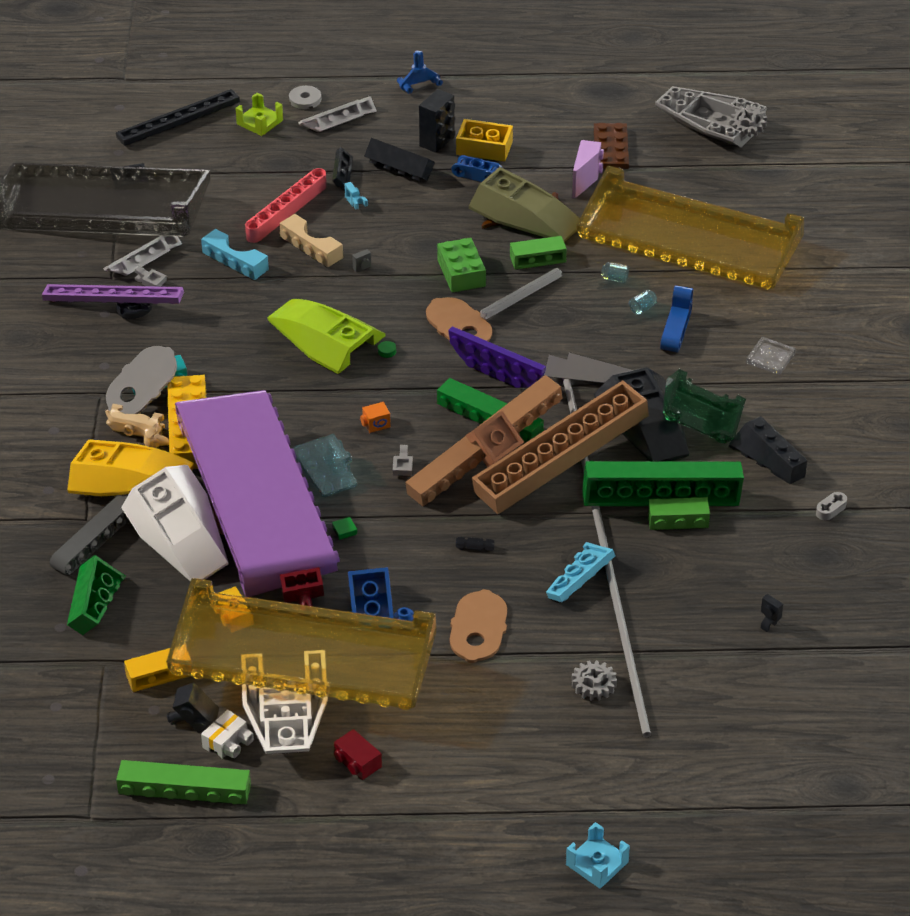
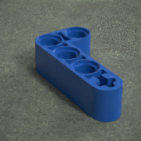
[660,285,693,352]

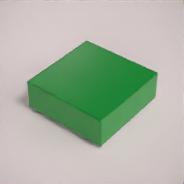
[332,517,357,540]

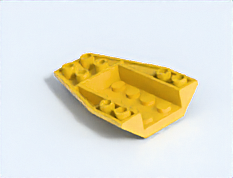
[67,440,195,496]

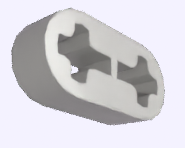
[816,492,847,521]

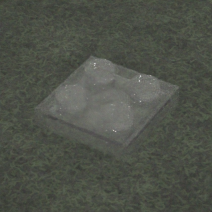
[746,337,796,375]

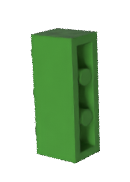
[510,236,567,270]
[648,497,710,530]

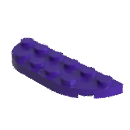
[448,326,546,388]

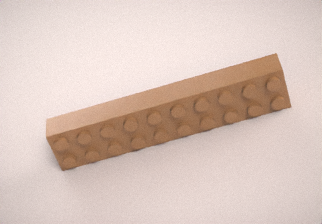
[472,380,649,514]

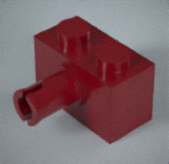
[280,567,324,616]

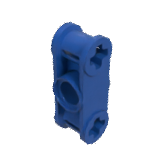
[451,155,502,182]

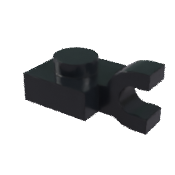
[761,594,783,632]

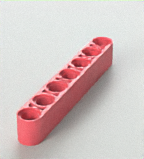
[245,168,327,243]

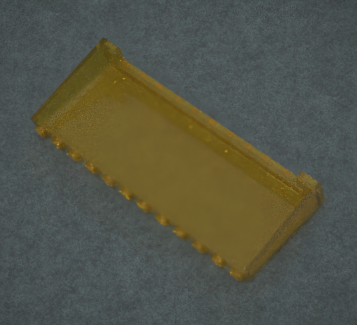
[577,166,804,289]
[166,578,437,710]

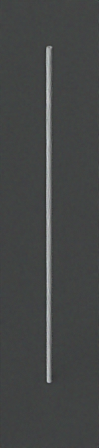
[562,378,651,737]

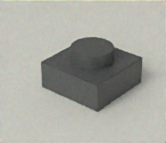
[352,249,371,272]

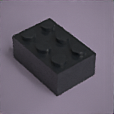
[419,89,456,153]

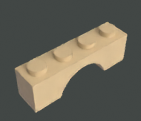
[280,214,343,267]

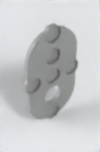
[106,346,177,414]

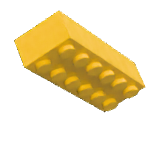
[168,375,207,469]

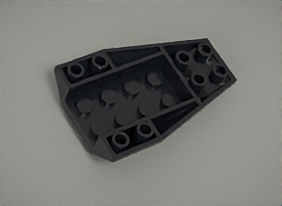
[594,367,689,462]

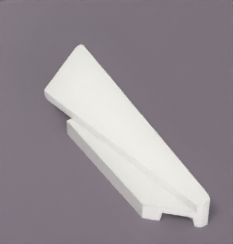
[298,96,376,132]
[103,229,182,276]

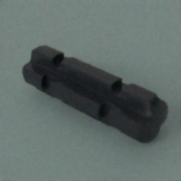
[456,536,495,551]

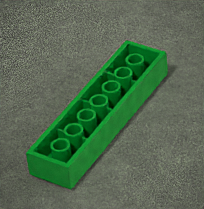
[582,461,744,506]

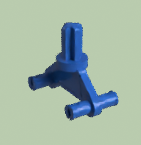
[397,51,443,94]

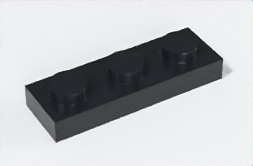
[332,147,353,191]

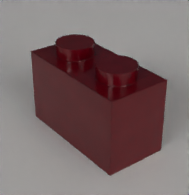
[334,729,382,780]

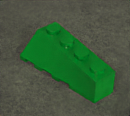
[67,555,126,635]

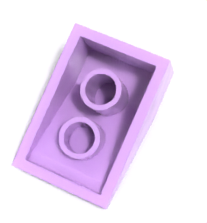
[572,140,604,198]

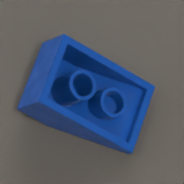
[348,567,395,631]

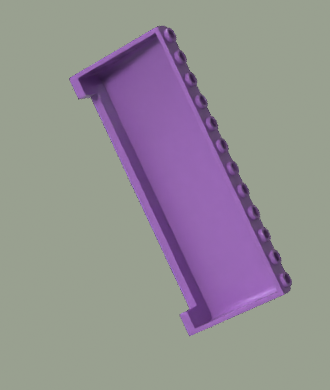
[175,390,340,598]

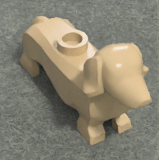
[105,404,169,448]

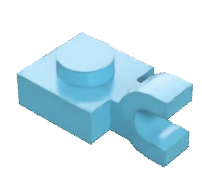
[345,182,368,210]

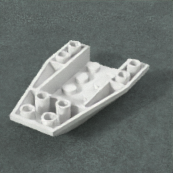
[121,465,229,586]

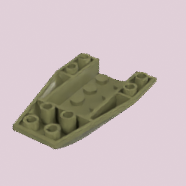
[469,167,583,242]

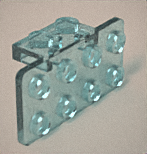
[293,434,357,497]

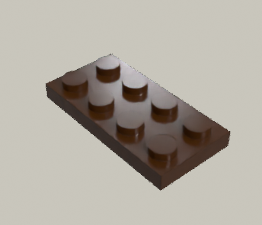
[594,123,629,169]

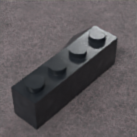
[364,138,435,182]
[729,416,807,484]

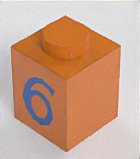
[360,402,391,433]

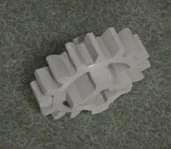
[730,104,767,137]
[571,660,617,701]

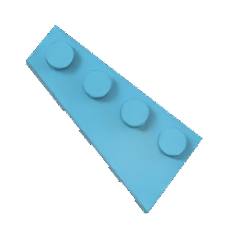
[546,542,616,602]

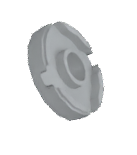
[289,85,322,110]

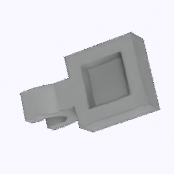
[135,266,167,287]
[393,445,413,476]

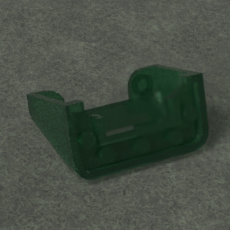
[663,369,746,444]

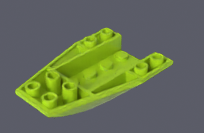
[267,299,385,374]

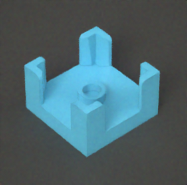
[566,822,630,889]

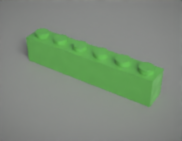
[116,760,251,804]

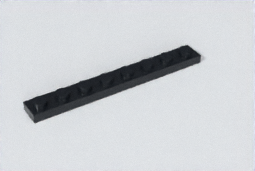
[116,89,240,146]

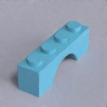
[201,229,269,280]

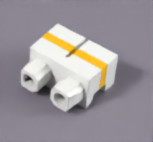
[201,709,254,759]

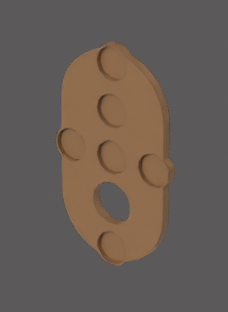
[426,297,492,342]
[450,589,507,663]

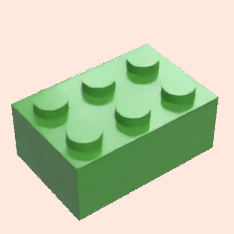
[437,238,486,292]

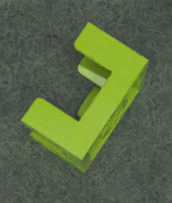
[236,93,283,136]

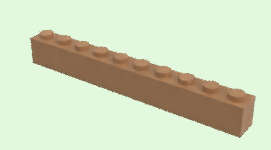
[405,375,562,506]

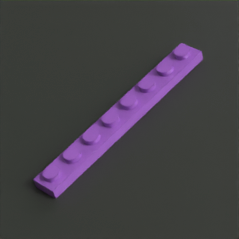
[42,284,184,304]

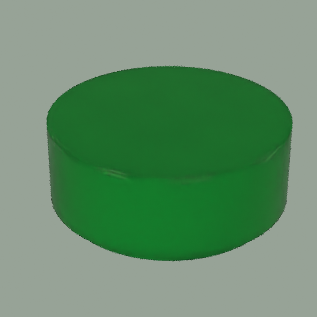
[378,341,396,358]

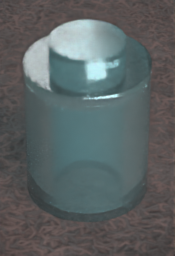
[601,262,629,283]
[629,289,657,315]

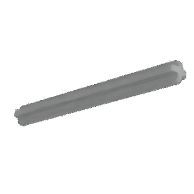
[480,268,562,320]

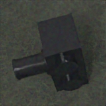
[167,682,219,733]

